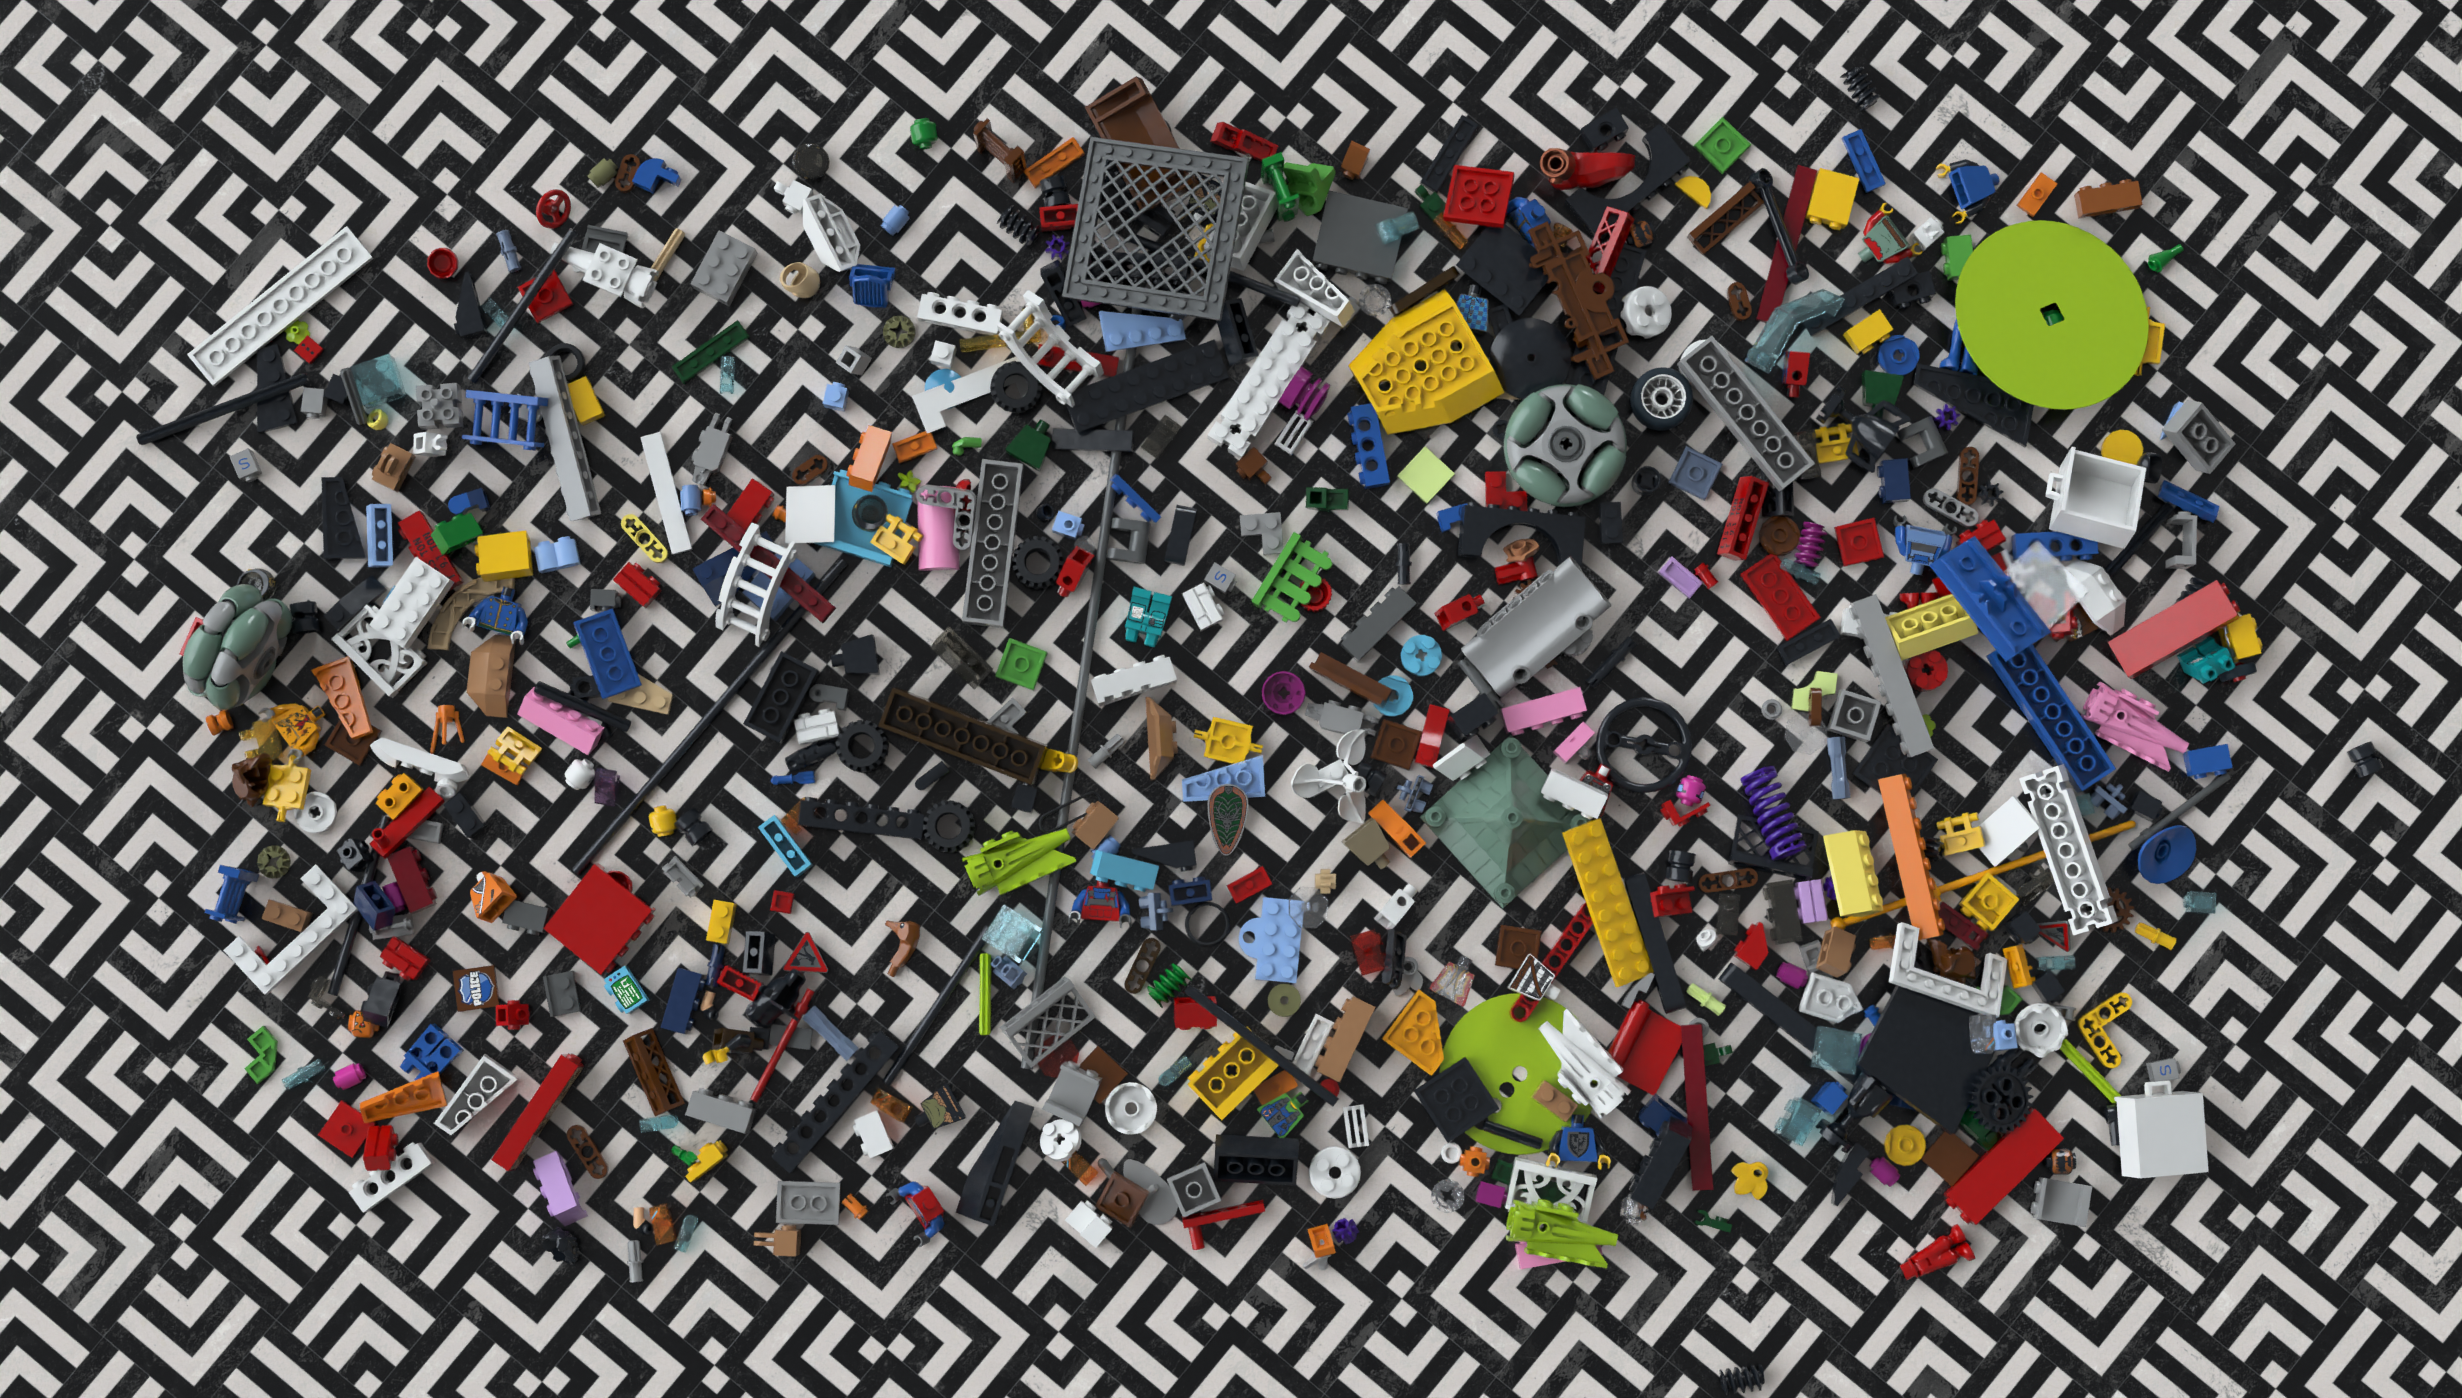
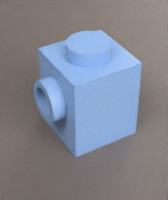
[823,382,849,412]
[1052,511,1085,540]
[1985,1020,2017,1052]

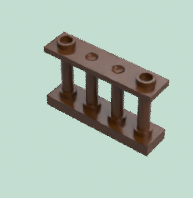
[973,118,1027,183]

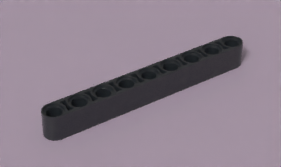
[1718,963,1862,1085]

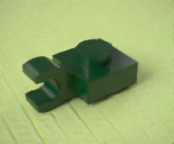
[1414,185,1446,221]
[1703,1042,1733,1066]
[1694,1210,1732,1233]

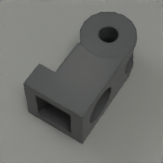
[809,684,850,711]

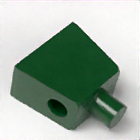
[1862,370,1904,418]
[1005,419,1052,472]

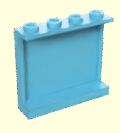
[814,470,914,567]

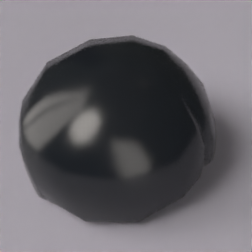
[2136,452,2163,484]

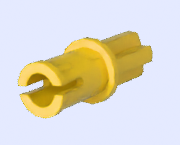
[2135,922,2176,950]

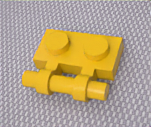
[1812,423,1859,465]
[870,514,923,565]
[487,727,542,775]
[1937,812,1985,856]

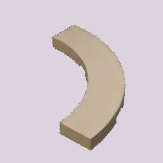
[427,577,515,650]

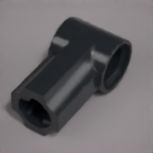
[2104,1104,2120,1146]

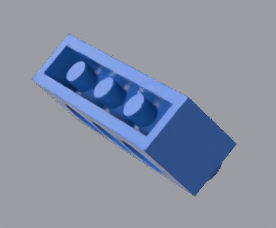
[1347,403,1390,489]
[2011,531,2099,564]

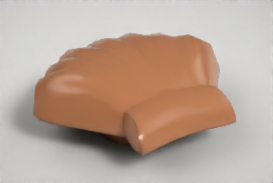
[1503,539,1539,562]

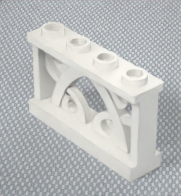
[332,604,427,698]
[1504,1157,1597,1224]

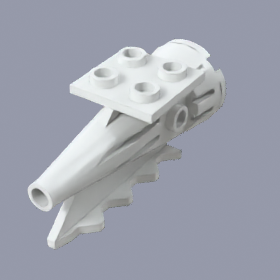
[550,242,659,309]
[1538,1009,1631,1119]

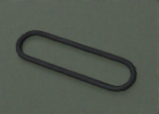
[1039,791,1102,833]

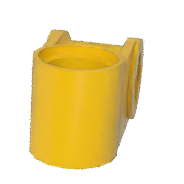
[1041,749,1078,773]

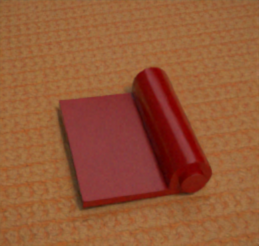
[1607,999,1682,1095]

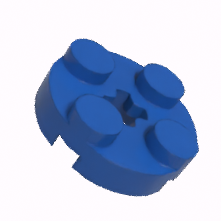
[1878,335,1920,376]

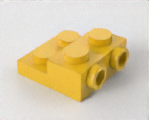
[1959,872,2019,931]
[685,1140,728,1182]

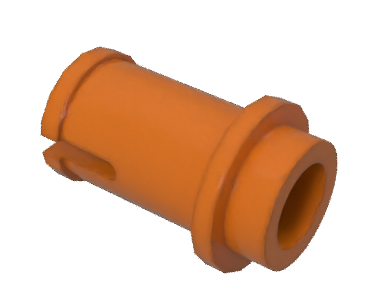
[772,505,786,523]
[842,1194,868,1220]

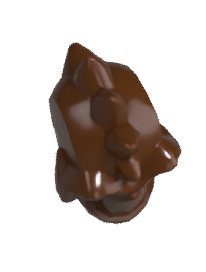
[231,753,272,807]
[1927,938,1981,985]

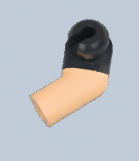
[700,990,719,1021]
[633,1207,654,1236]

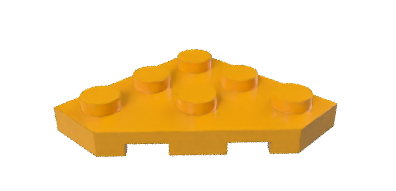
[1382,989,1444,1076]

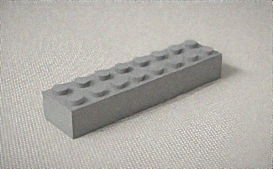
[1677,336,1815,492]
[962,459,1024,628]

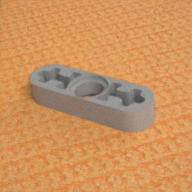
[1923,488,1979,527]

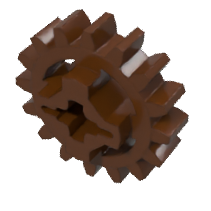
[2090,888,2134,932]

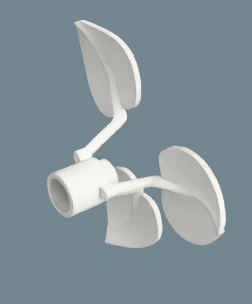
[1291,729,1366,824]

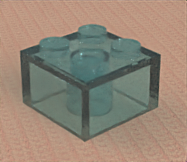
[351,354,407,409]
[982,905,1043,964]
[1811,1026,1862,1075]
[1774,1097,1822,1146]

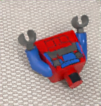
[1068,879,1132,928]
[886,1181,945,1247]

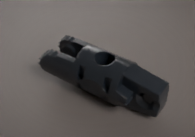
[785,739,837,771]

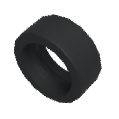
[546,343,586,383]

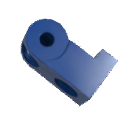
[1436,503,1467,532]

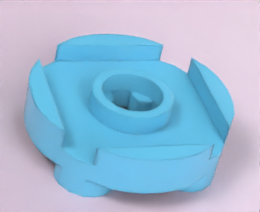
[1401,635,1442,676]
[1373,675,1413,717]

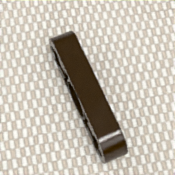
[1124,938,1161,994]

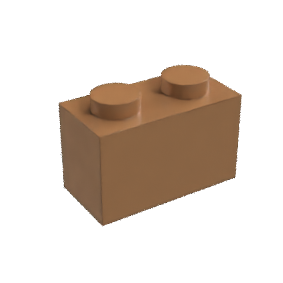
[1071,801,1119,850]
[262,899,313,932]
[1816,926,1856,977]
[1531,1080,1578,1122]

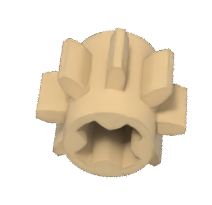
[1315,869,1336,894]

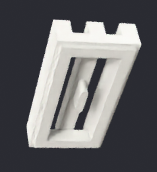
[1274,410,1313,455]
[1343,1104,1369,1148]

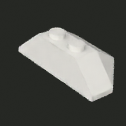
[803,193,860,272]
[2064,559,2126,636]

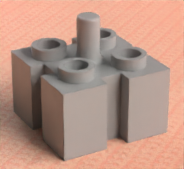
[416,383,463,430]

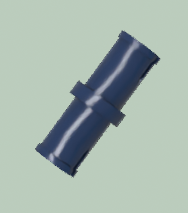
[705,944,726,987]

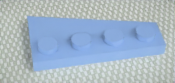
[1099,311,1186,352]
[1182,755,1265,802]

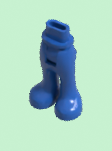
[1939,318,1978,375]

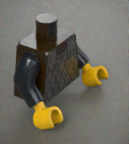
[703,1028,764,1065]

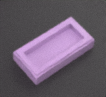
[1658,557,1703,599]

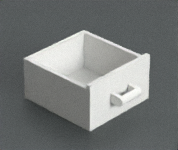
[2046,447,2146,549]
[2114,1080,2208,1178]

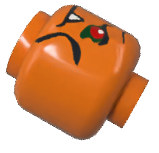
[348,1010,379,1038]

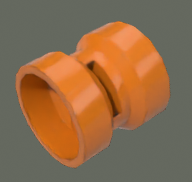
[206,710,234,736]

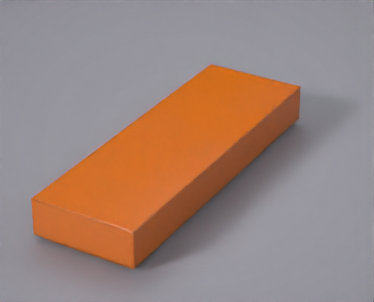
[1023,137,1085,188]

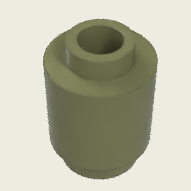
[587,158,618,188]

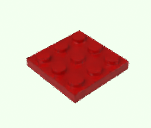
[1443,165,1515,228]

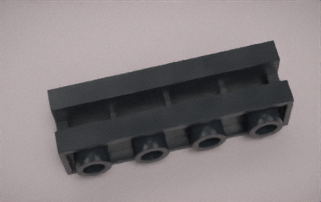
[1102,171,1177,240]

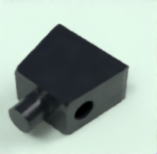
[831,634,880,675]

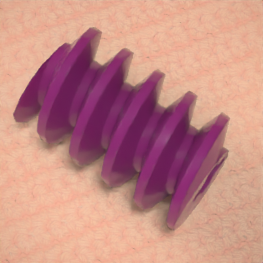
[1794,522,1828,567]

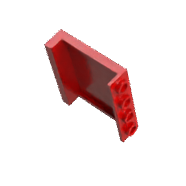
[543,863,656,975]

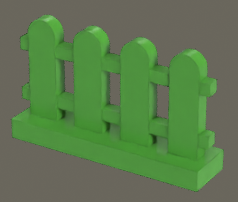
[1252,532,1333,623]

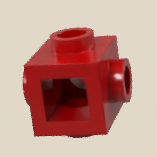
[496,1000,530,1030]

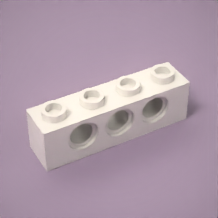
[917,292,1003,337]
[349,1142,435,1213]

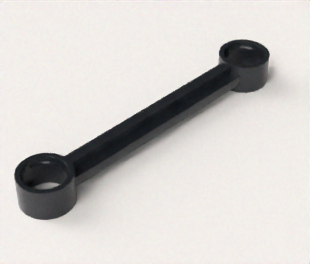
[1750,168,1809,285]

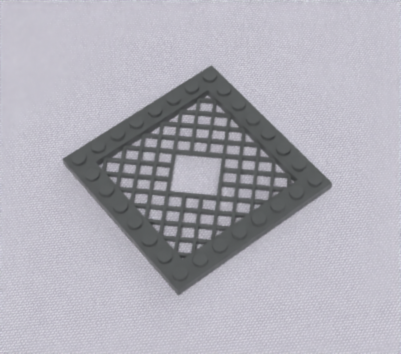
[1062,137,1249,321]

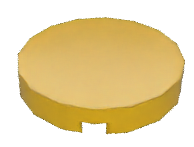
[2101,430,2143,465]
[1884,1124,1926,1166]

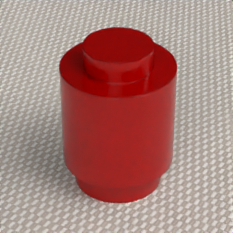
[1320,1079,1340,1097]

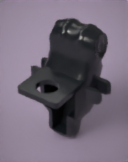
[745,969,806,1028]

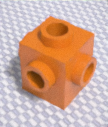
[1459,1146,1490,1177]

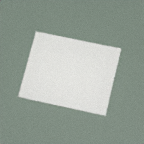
[785,485,835,544]

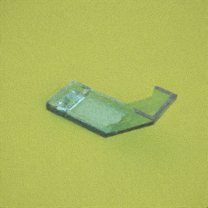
[1745,289,1845,374]

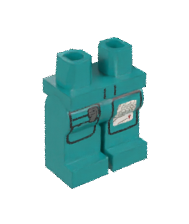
[1125,587,1172,647]
[2177,636,2235,684]

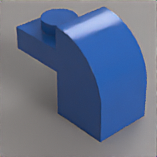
[632,158,682,193]

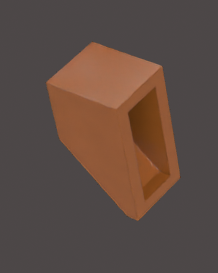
[1340,141,1370,180]

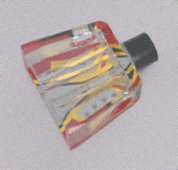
[1428,955,1475,1007]

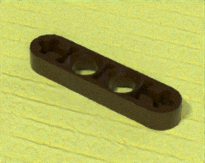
[1389,266,1460,317]

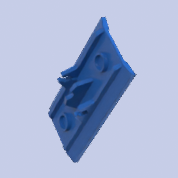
[1929,536,2051,662]

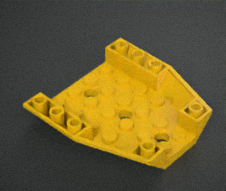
[1348,289,1504,435]

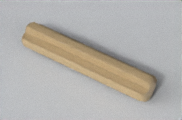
[651,228,685,282]

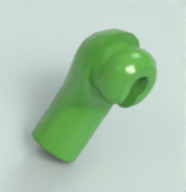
[952,437,982,455]

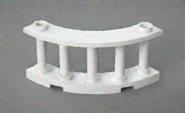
[996,290,1104,408]
[716,523,798,647]

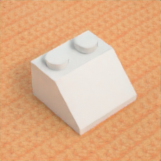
[1433,735,1491,781]

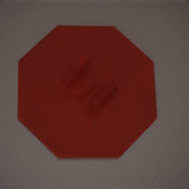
[1036,1035,1079,1078]

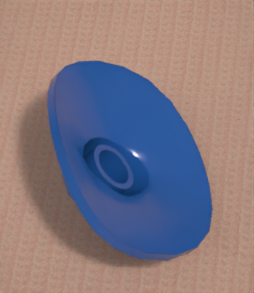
[2138,825,2196,884]

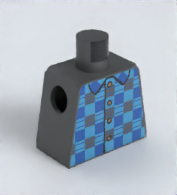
[1456,285,1488,335]

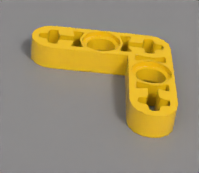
[2078,993,2132,1068]

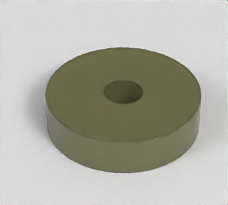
[1268,984,1301,1017]

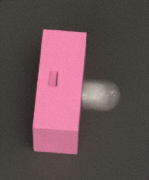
[1553,722,1595,763]

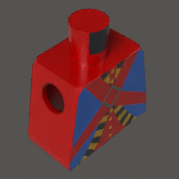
[1782,351,1810,397]

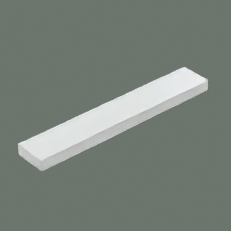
[640,432,693,555]

